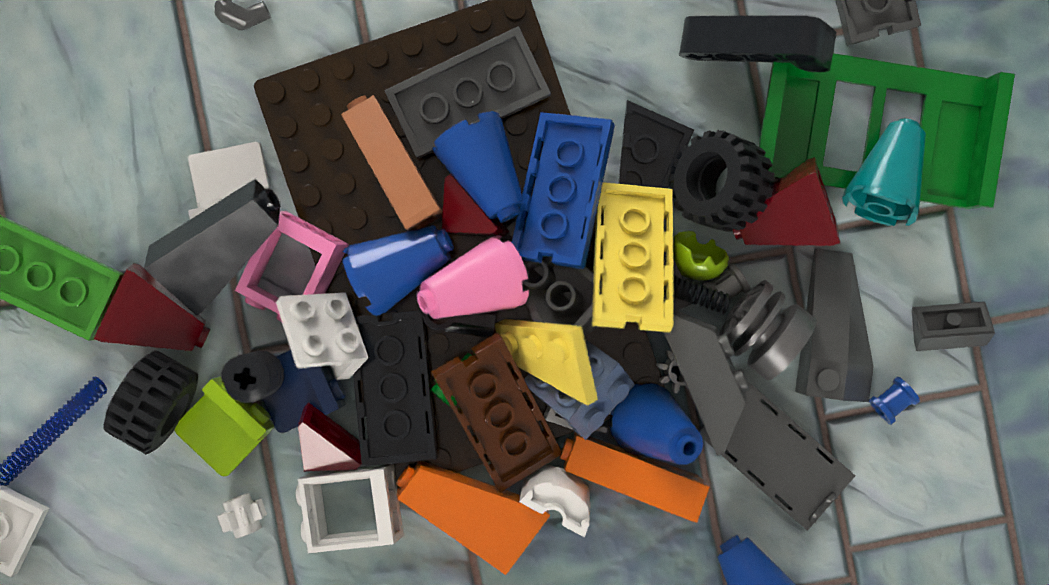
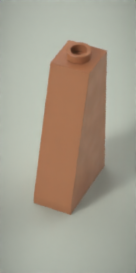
[341,95,443,231]

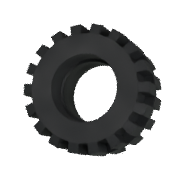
[670,130,775,232]
[103,350,198,455]

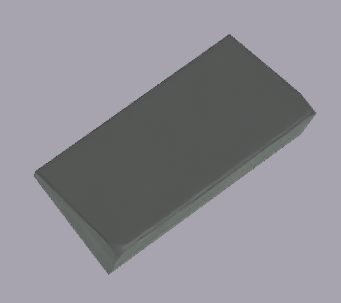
[911,301,995,351]

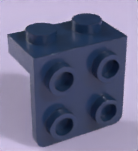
[262,350,346,433]

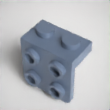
[524,339,635,440]

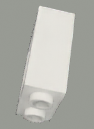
[296,464,404,553]

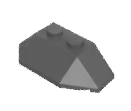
[664,309,750,456]

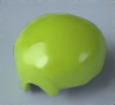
[673,231,729,280]

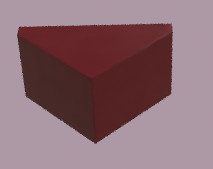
[442,174,509,237]
[298,402,362,472]

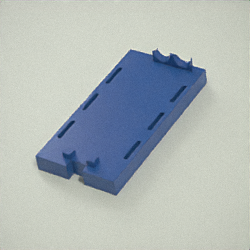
[511,112,615,269]

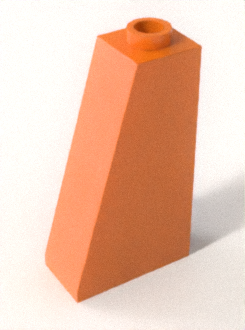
[559,432,710,523]
[396,461,550,575]

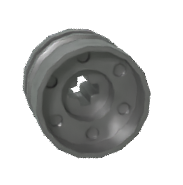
[719,280,817,380]

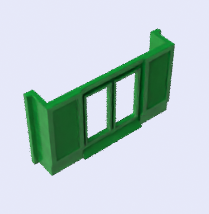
[759,53,1015,209]

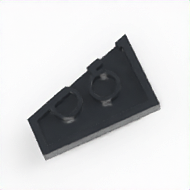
[618,100,694,189]

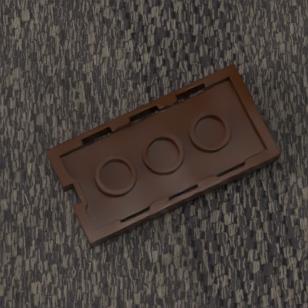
[431,333,562,493]

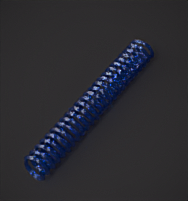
[0,376,107,486]

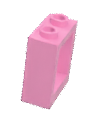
[235,211,349,322]

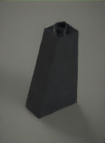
[144,178,281,316]

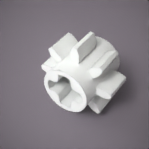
[656,350,688,393]
[217,493,267,538]

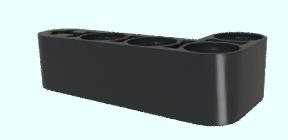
[679,15,836,73]

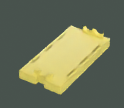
[592,182,673,332]

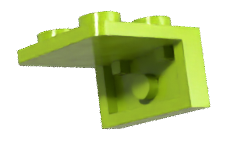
[174,376,275,477]

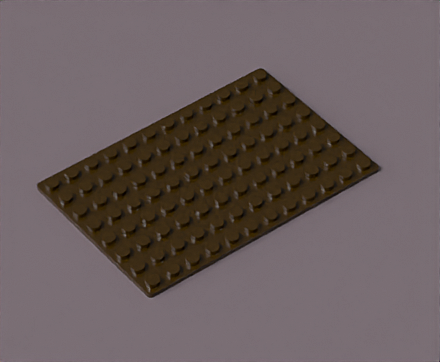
[254,0,666,489]

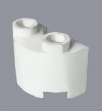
[519,464,590,537]

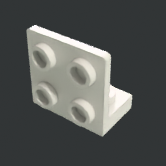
[188,142,270,219]
[276,292,368,380]

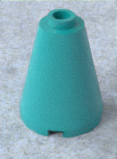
[842,118,926,226]

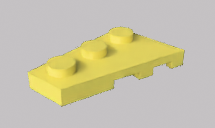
[495,319,598,406]

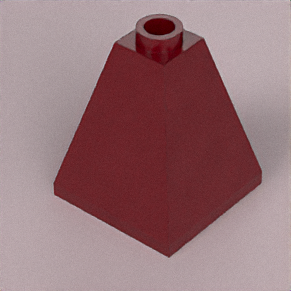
[732,157,840,246]
[94,263,211,351]

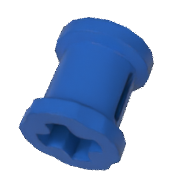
[869,376,920,425]

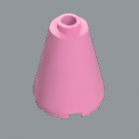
[417,235,529,319]

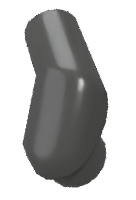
[214,0,271,30]

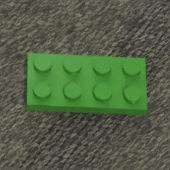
[0,215,124,341]

